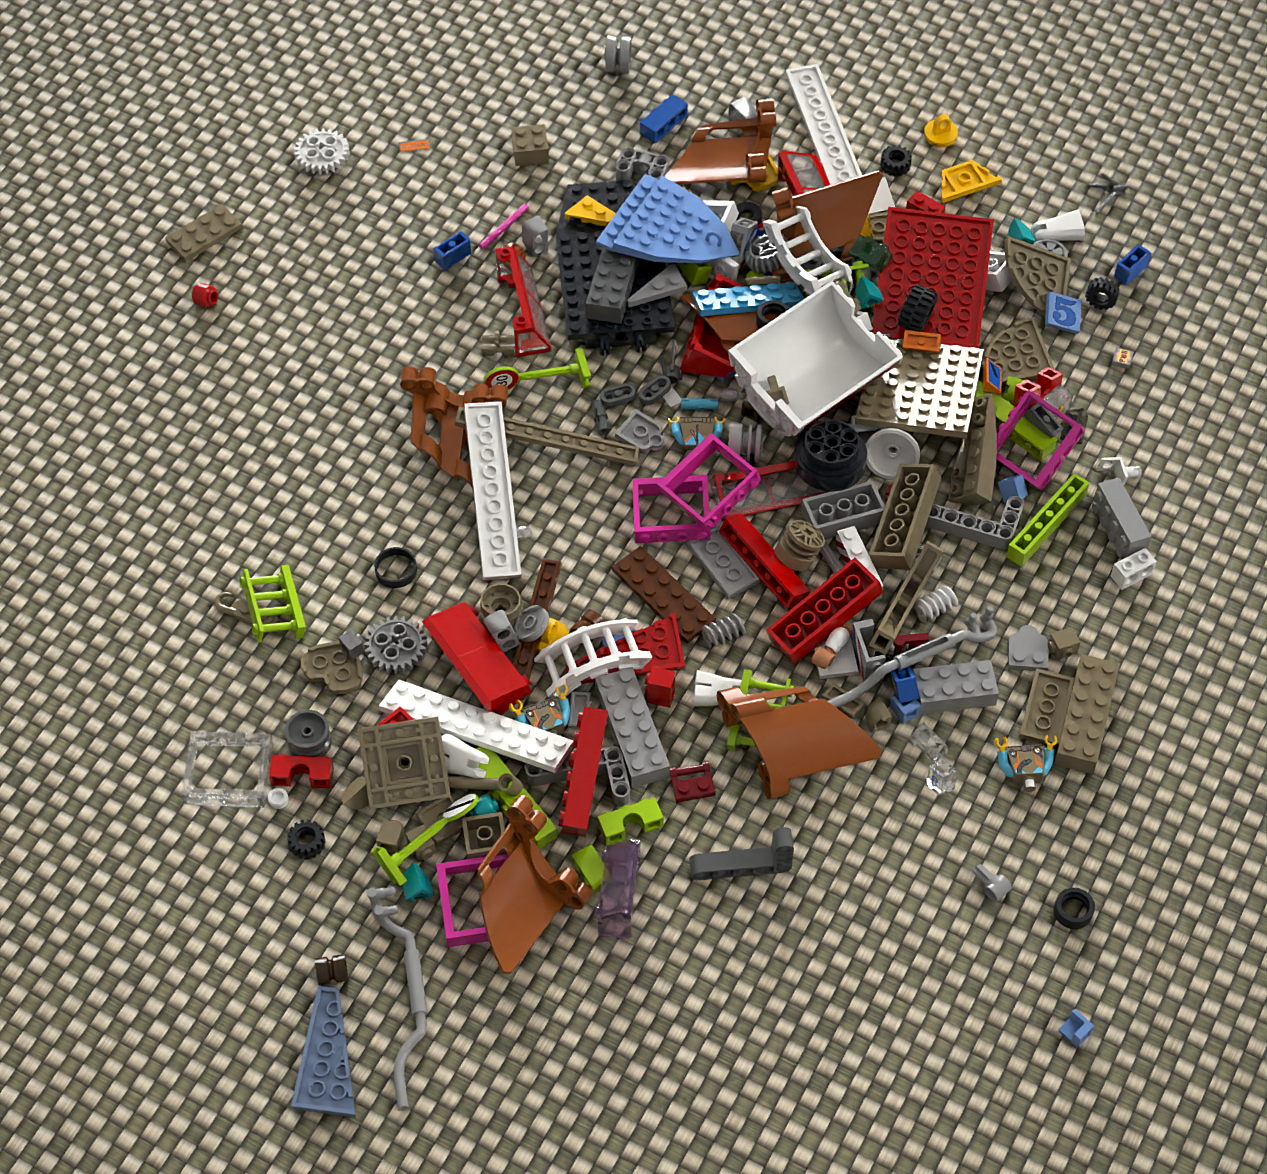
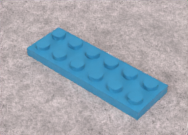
[692,282,804,316]

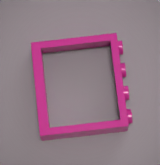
[996,390,1086,491]
[658,433,761,532]
[633,475,711,544]
[436,853,508,947]

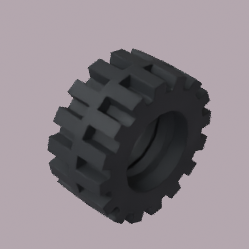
[880,145,912,177]
[1085,277,1120,310]
[287,820,325,859]

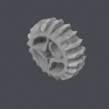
[744,234,792,274]

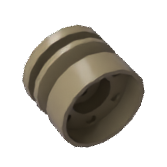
[775,520,825,571]
[480,583,521,635]

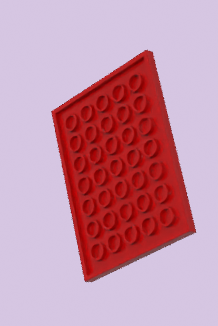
[872,207,994,348]

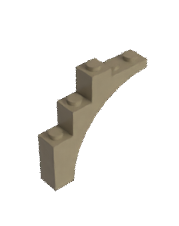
[869,541,944,655]

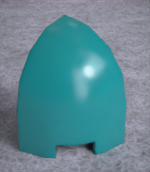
[1008,218,1036,244]
[856,276,884,308]
[403,862,434,901]

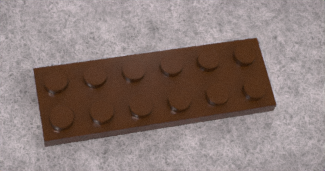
[612,546,716,644]

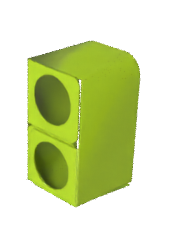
[572,844,613,894]

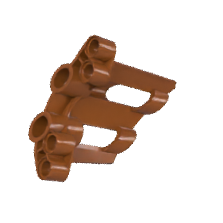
[400,366,508,488]

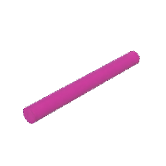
[479,203,529,250]

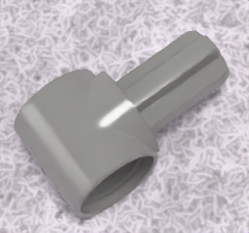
[973,864,1012,902]

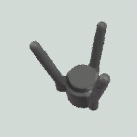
[661,340,684,384]

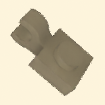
[766,375,789,404]

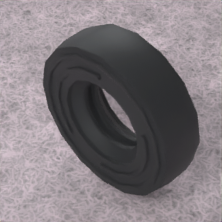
[735,202,762,225]

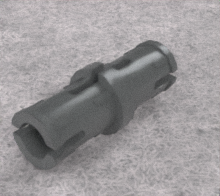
[591,399,610,435]

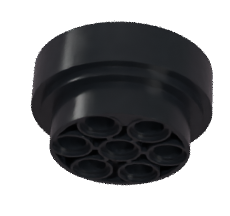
[795,420,867,492]

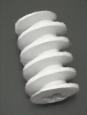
[914,586,958,623]

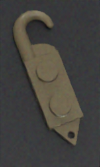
[214,592,282,625]

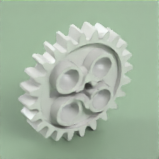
[294,128,350,175]

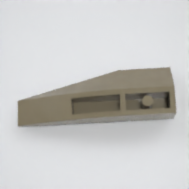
[948,393,997,506]

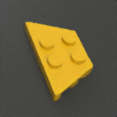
[941,160,1002,203]

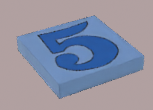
[1045,292,1082,334]

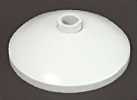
[866,428,920,480]

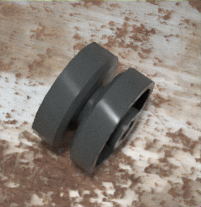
[285,709,332,757]

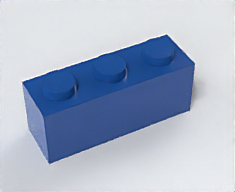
[639,94,688,144]

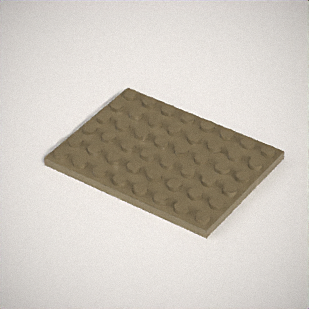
[855,338,984,438]

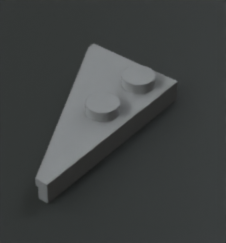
[627,263,687,307]

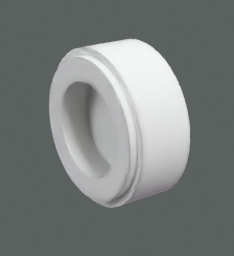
[268,788,289,809]

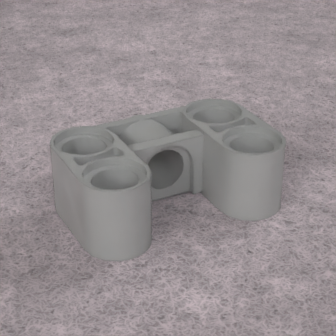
[616,147,669,181]

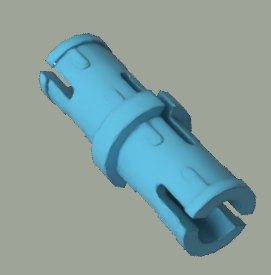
[681,397,718,411]

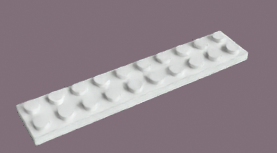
[786,64,862,185]
[464,402,522,580]
[379,680,574,773]

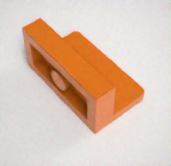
[903,330,942,354]

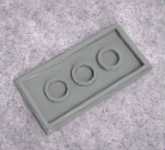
[687,526,760,599]

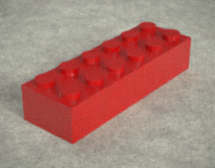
[766,557,883,665]
[558,706,608,837]

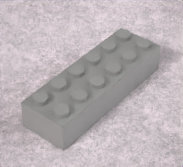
[595,667,670,788]

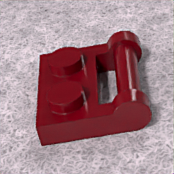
[893,633,929,655]
[670,761,716,803]

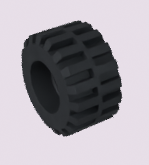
[898,284,938,332]

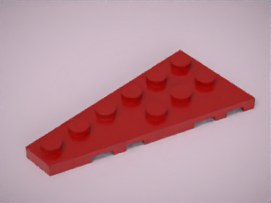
[566,612,685,684]

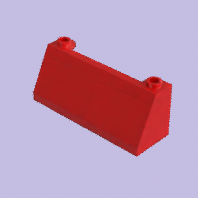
[679,273,745,378]
[422,602,533,715]

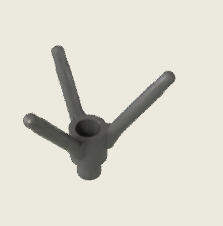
[1088,173,1127,214]

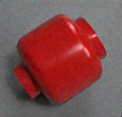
[191,283,219,308]

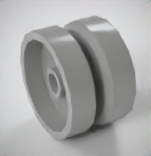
[605,35,632,74]

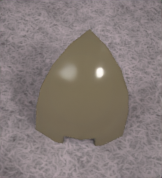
[865,698,892,733]
[342,777,369,810]

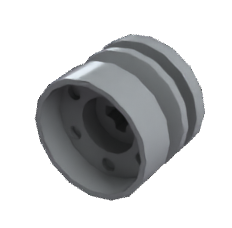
[727,422,764,464]

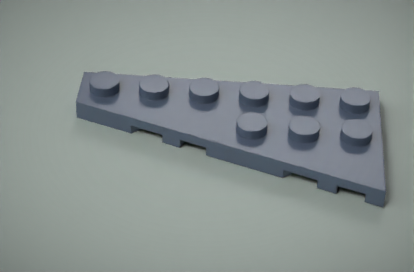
[291,986,356,1118]

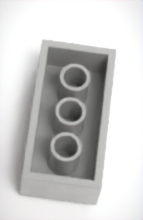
[1092,477,1152,559]
[801,480,885,539]
[913,660,999,715]

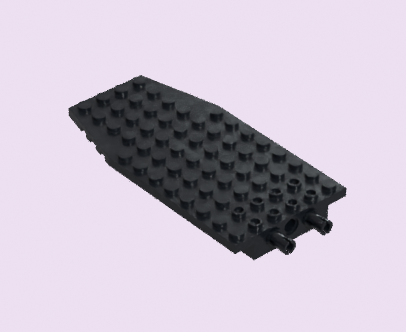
[556,179,675,356]

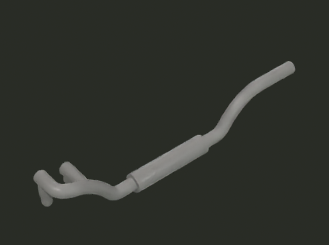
[828,606,997,708]
[367,887,428,1110]

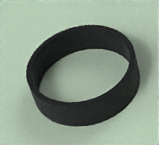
[374,547,417,588]

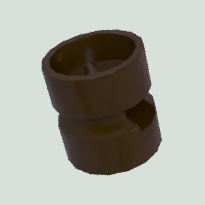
[315,954,348,985]

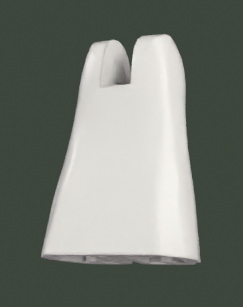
[1032,209,1085,241]
[693,670,750,707]
[442,734,489,778]

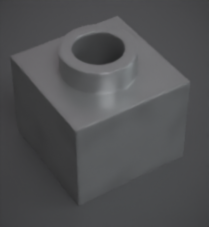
[338,629,364,661]

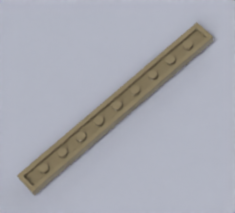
[454,407,640,466]

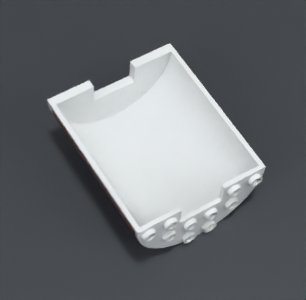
[728,281,903,437]

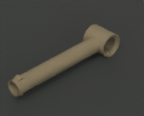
[448,773,523,796]

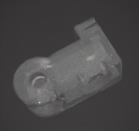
[908,723,948,762]

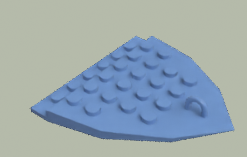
[595,174,740,263]

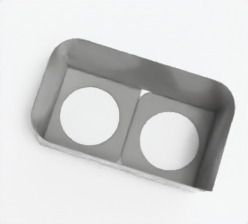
[728,96,757,121]
[522,216,548,257]
[484,610,520,653]

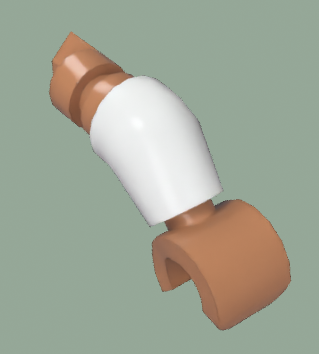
[811,624,853,669]

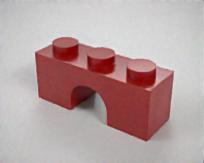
[1013,367,1063,409]
[269,754,334,789]

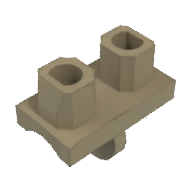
[481,331,514,356]

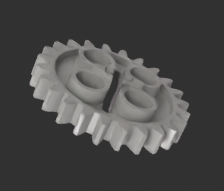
[364,616,428,674]

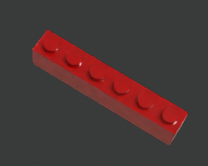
[719,513,810,609]

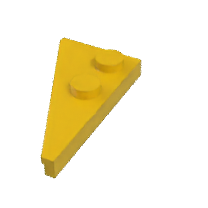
[565,196,616,226]

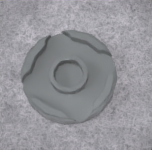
[514,605,549,642]

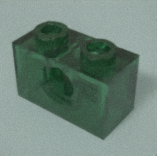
[848,235,893,273]

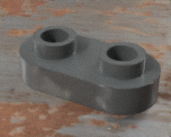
[639,375,671,405]
[600,383,636,407]

